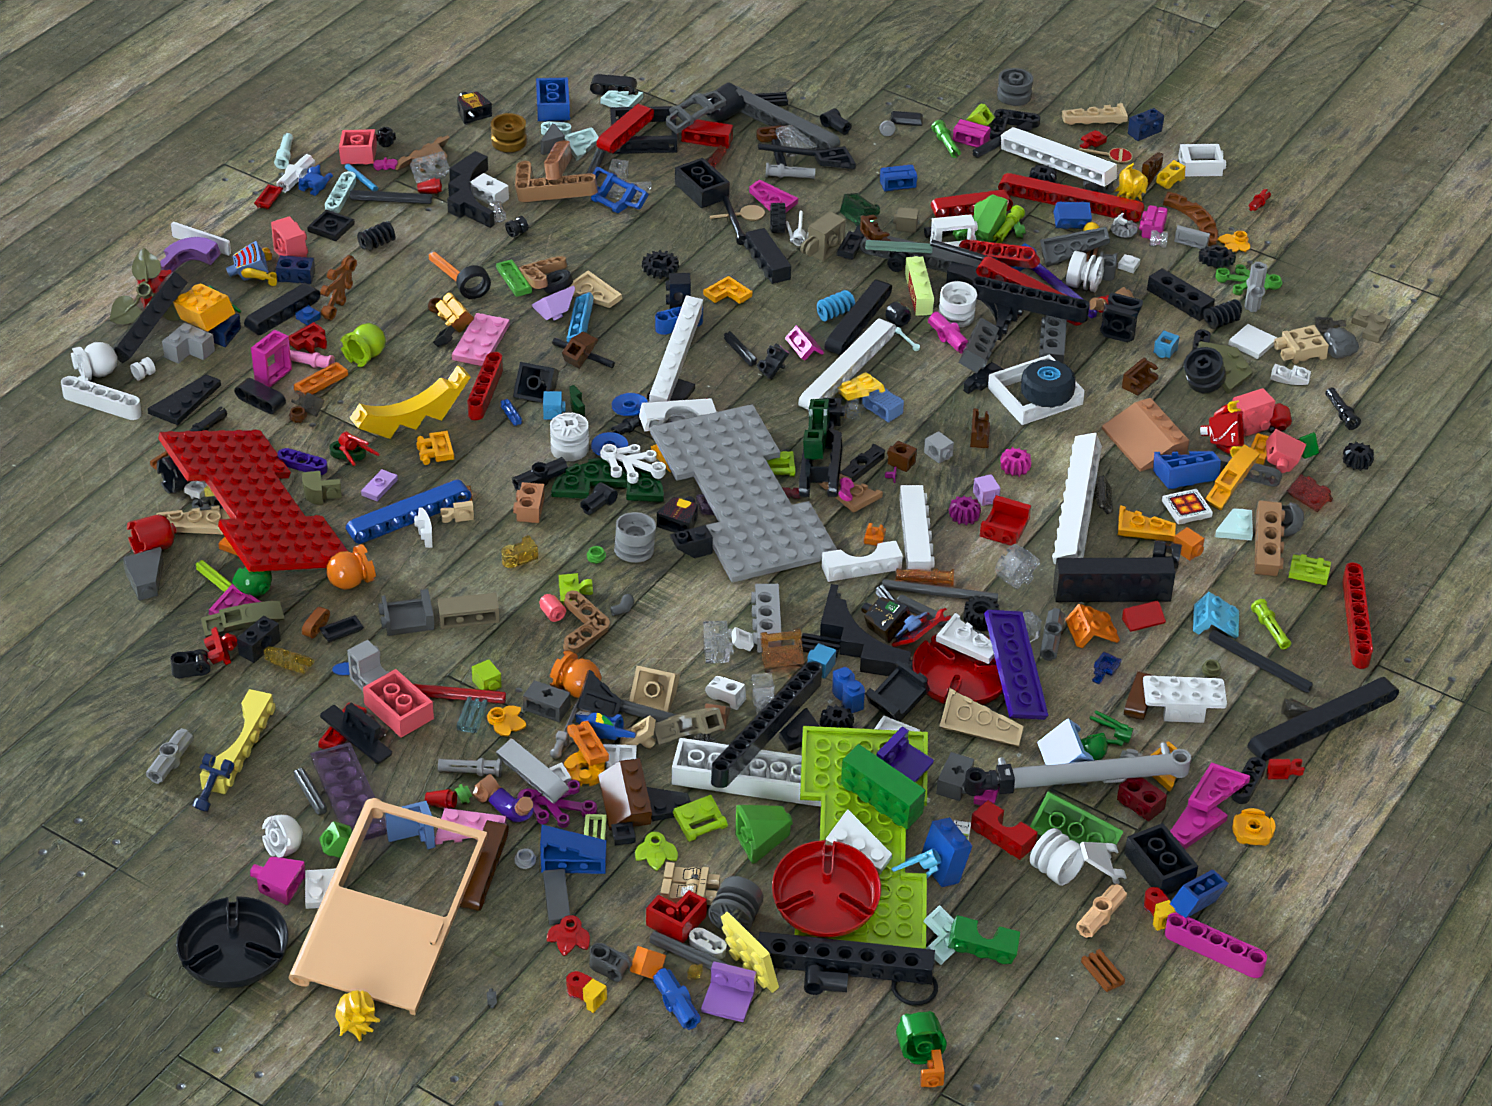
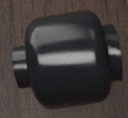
[885,301,911,327]

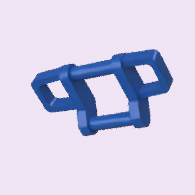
[591,167,649,213]

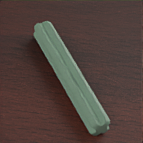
[865,240,933,254]

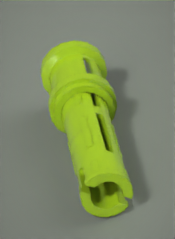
[993,205,1025,243]
[1251,599,1291,650]

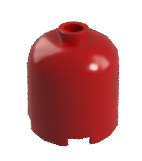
[127,514,176,554]

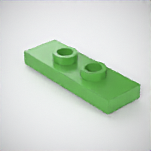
[496,259,532,297]

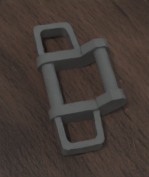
[666,91,726,133]

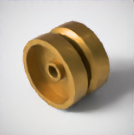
[491,113,527,152]

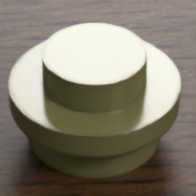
[1201,659,1222,678]

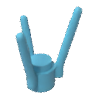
[891,848,941,878]

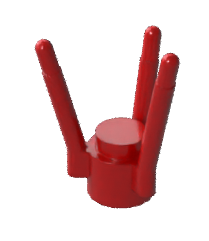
[338,431,380,466]

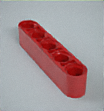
[596,104,654,153]
[931,190,1013,218]
[958,240,1040,268]
[467,352,503,420]

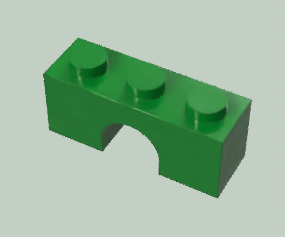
[948,915,1020,964]

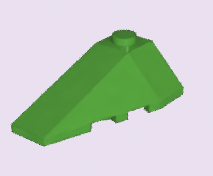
[1030,790,1123,845]

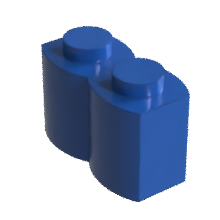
[832,667,865,713]

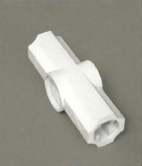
[276,154,315,193]

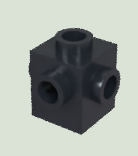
[823,397,845,426]

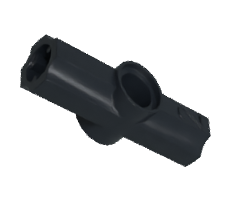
[512,457,568,491]

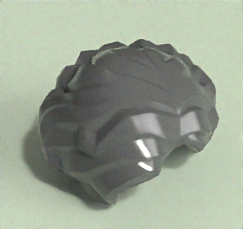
[1323,327,1359,359]
[1269,502,1304,537]

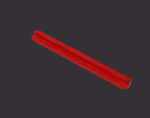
[413,684,506,704]

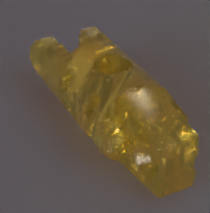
[264,646,314,674]

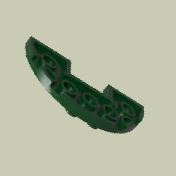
[551,458,664,502]

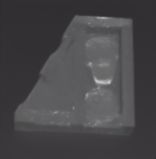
[775,124,817,157]
[609,181,652,204]

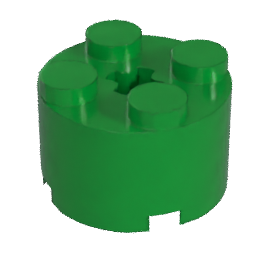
[896,1011,947,1065]

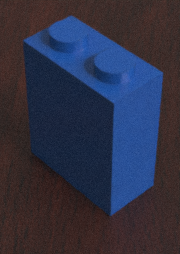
[921,817,972,887]

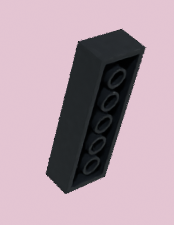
[1053,557,1176,602]

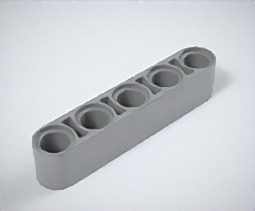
[496,738,569,804]

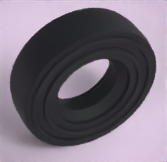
[543,269,573,294]

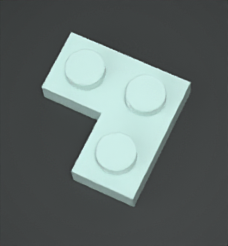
[923,905,955,965]

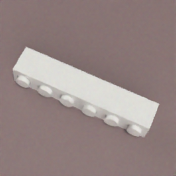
[899,485,935,576]

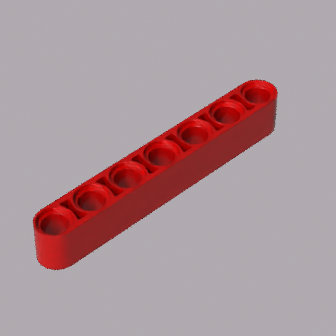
[976,256,1082,326]
[1342,562,1373,669]

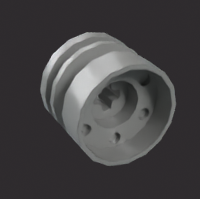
[614,512,656,563]

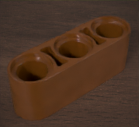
[1123,671,1155,720]

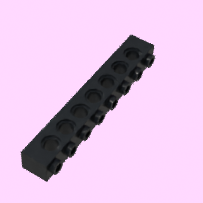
[758,931,935,985]

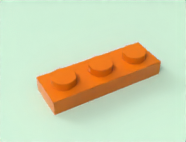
[293,362,348,398]

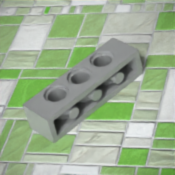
[751,584,782,652]

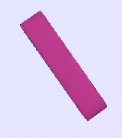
[1165,912,1267,978]

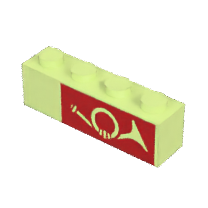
[905,256,934,316]

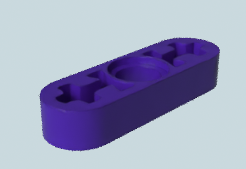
[277,448,328,475]

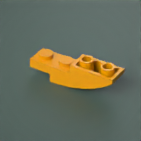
[1205,444,1260,511]

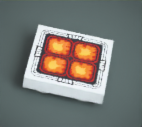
[1162,489,1213,525]

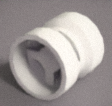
[130,357,156,380]

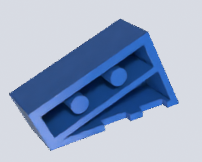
[1153,451,1221,489]
[540,825,607,874]

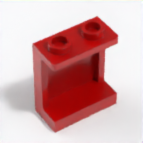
[980,495,1032,547]

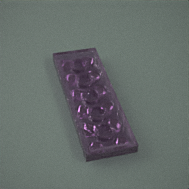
[310,742,387,841]

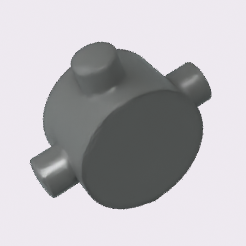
[487,988,497,1008]

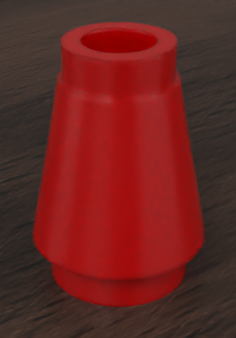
[417,177,442,194]
[425,789,457,809]

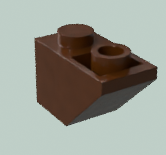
[562,331,598,369]

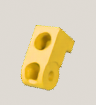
[1156,160,1186,189]

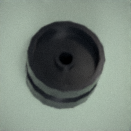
[1184,347,1226,393]

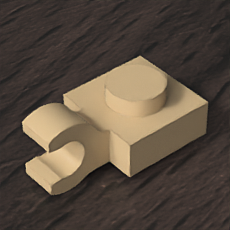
[440,501,474,523]

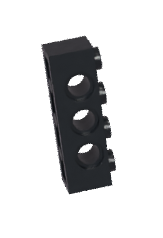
[1147,268,1215,321]

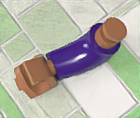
[472,774,534,823]

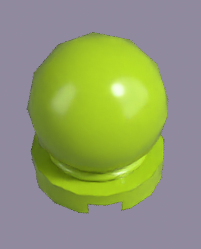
[340,323,386,367]

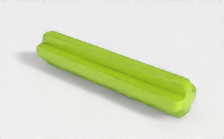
[196,560,232,592]

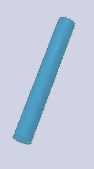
[345,164,378,191]

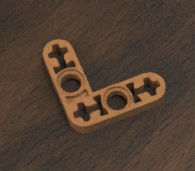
[519,256,567,289]
[563,590,610,654]

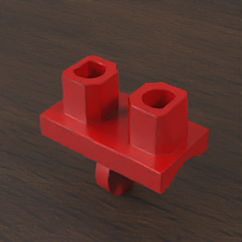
[203,627,238,665]

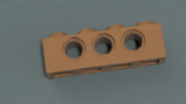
[1254,501,1285,576]

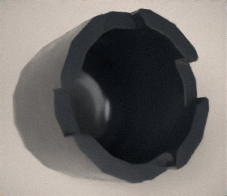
[706,82,745,122]
[157,456,191,494]

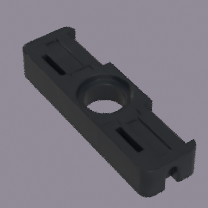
[840,444,885,482]

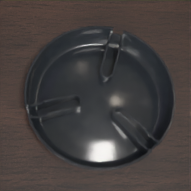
[176,896,288,988]

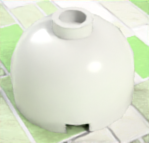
[262,815,303,858]

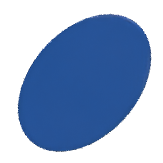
[332,662,350,675]

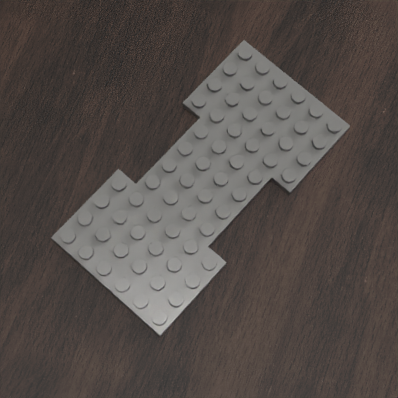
[650,404,837,583]

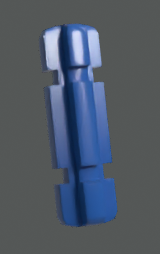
[500,399,522,426]

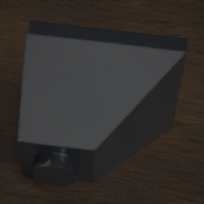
[513,362,559,403]

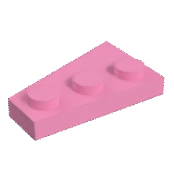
[435,808,507,845]

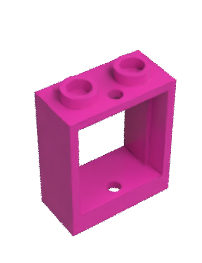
[251,329,292,387]

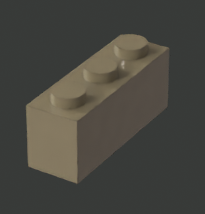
[437,593,500,629]

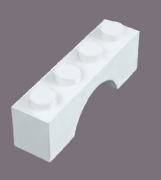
[639,398,716,431]
[822,541,903,582]

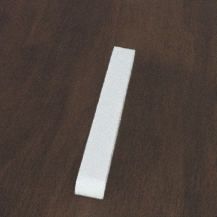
[798,318,896,410]

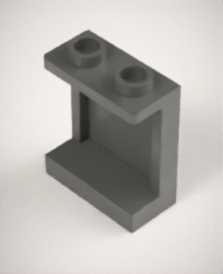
[378,589,435,636]

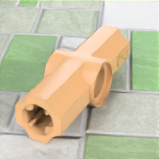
[1076,884,1127,938]

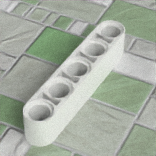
[61,376,142,420]

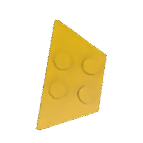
[837,372,885,401]

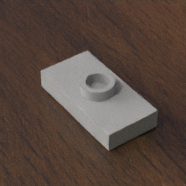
[1174,225,1210,249]

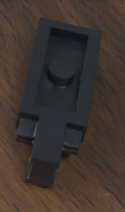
[837,225,864,260]
[963,362,1004,394]

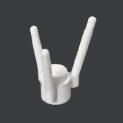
[786,211,808,246]

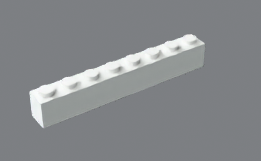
[1001,127,1117,187]
[649,295,703,402]

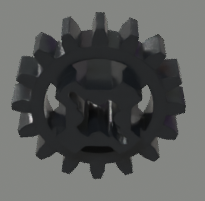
[1198,245,1236,269]
[642,250,679,279]

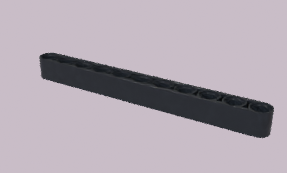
[711,662,823,788]

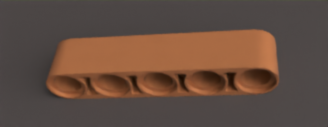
[544,141,572,180]

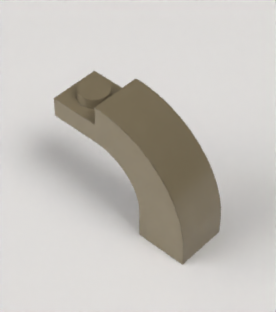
[654,707,725,744]

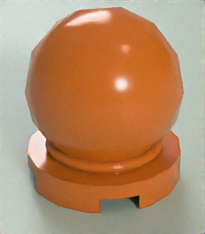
[326,544,376,590]
[550,650,602,698]

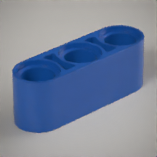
[655,306,703,335]

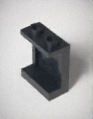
[865,660,930,722]

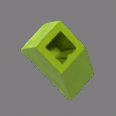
[966,103,995,126]

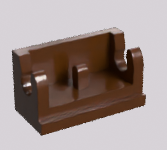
[860,215,891,241]
[1122,357,1159,396]
[970,408,990,448]

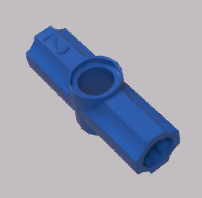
[653,968,701,1030]

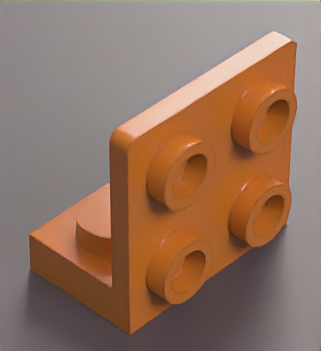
[1065,604,1120,648]

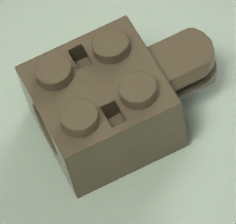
[800,211,846,262]

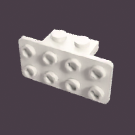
[1143,676,1227,723]

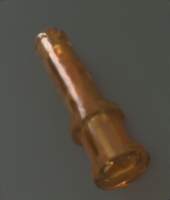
[896,568,954,586]

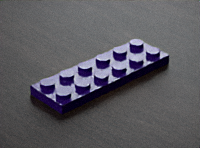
[984,610,1049,720]

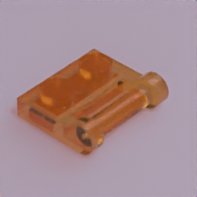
[760,628,804,668]

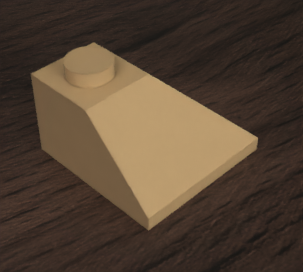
[629,666,680,712]

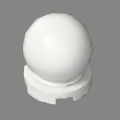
[71,342,117,381]

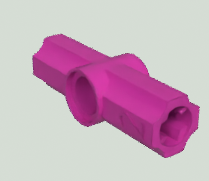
[928,311,968,353]

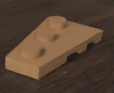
[818,474,883,513]

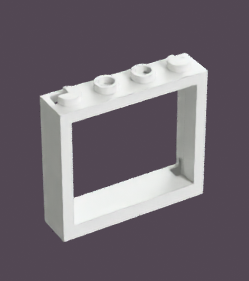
[988,354,1085,425]

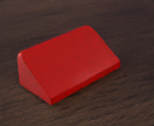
[1122,601,1166,632]

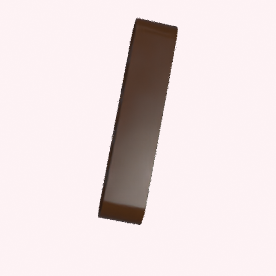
[459,820,509,911]

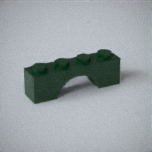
[803,399,830,460]

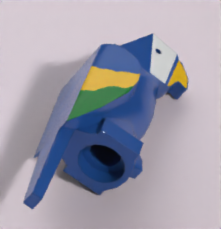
[575,710,636,740]

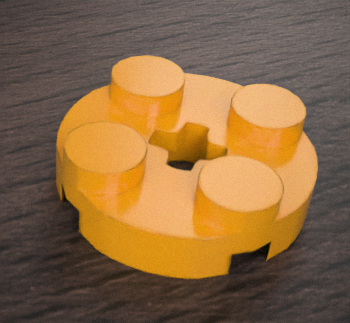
[564,750,606,787]
[1232,808,1276,846]

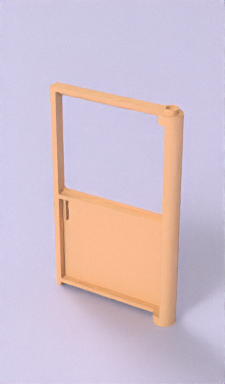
[289,798,487,1015]

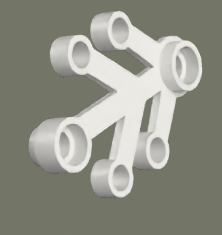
[600,444,666,484]

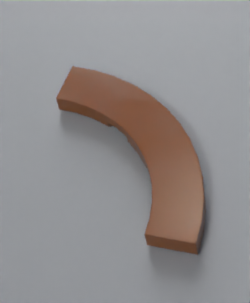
[1163,191,1218,246]

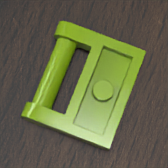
[766,451,795,477]
[673,795,728,842]

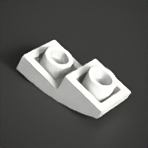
[1271,364,1311,385]
[414,508,433,548]

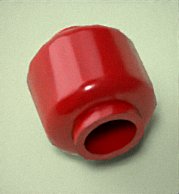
[1270,403,1292,431]

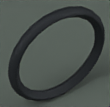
[891,976,938,1006]

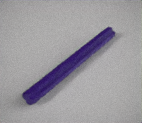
[1031,263,1098,319]

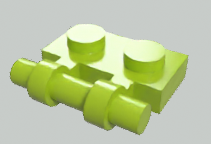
[1288,554,1331,586]

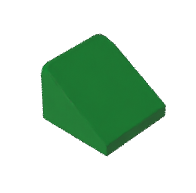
[1299,432,1319,459]

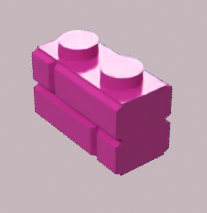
[953,119,991,147]
[1139,205,1168,241]

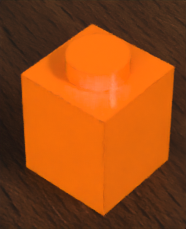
[1174,527,1205,561]

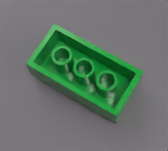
[841,744,926,830]

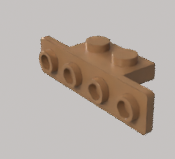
[395,135,450,173]

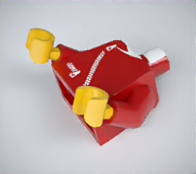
[1200,400,1244,457]

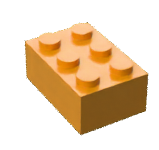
[173,283,235,332]

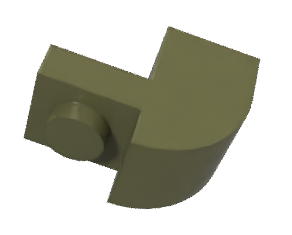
[302,471,342,505]

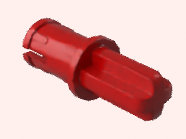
[1248,189,1271,211]

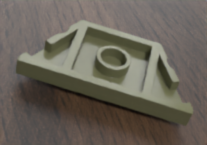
[1198,341,1253,394]

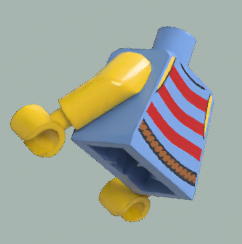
[226,241,277,286]

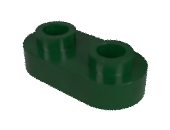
[329,441,366,461]

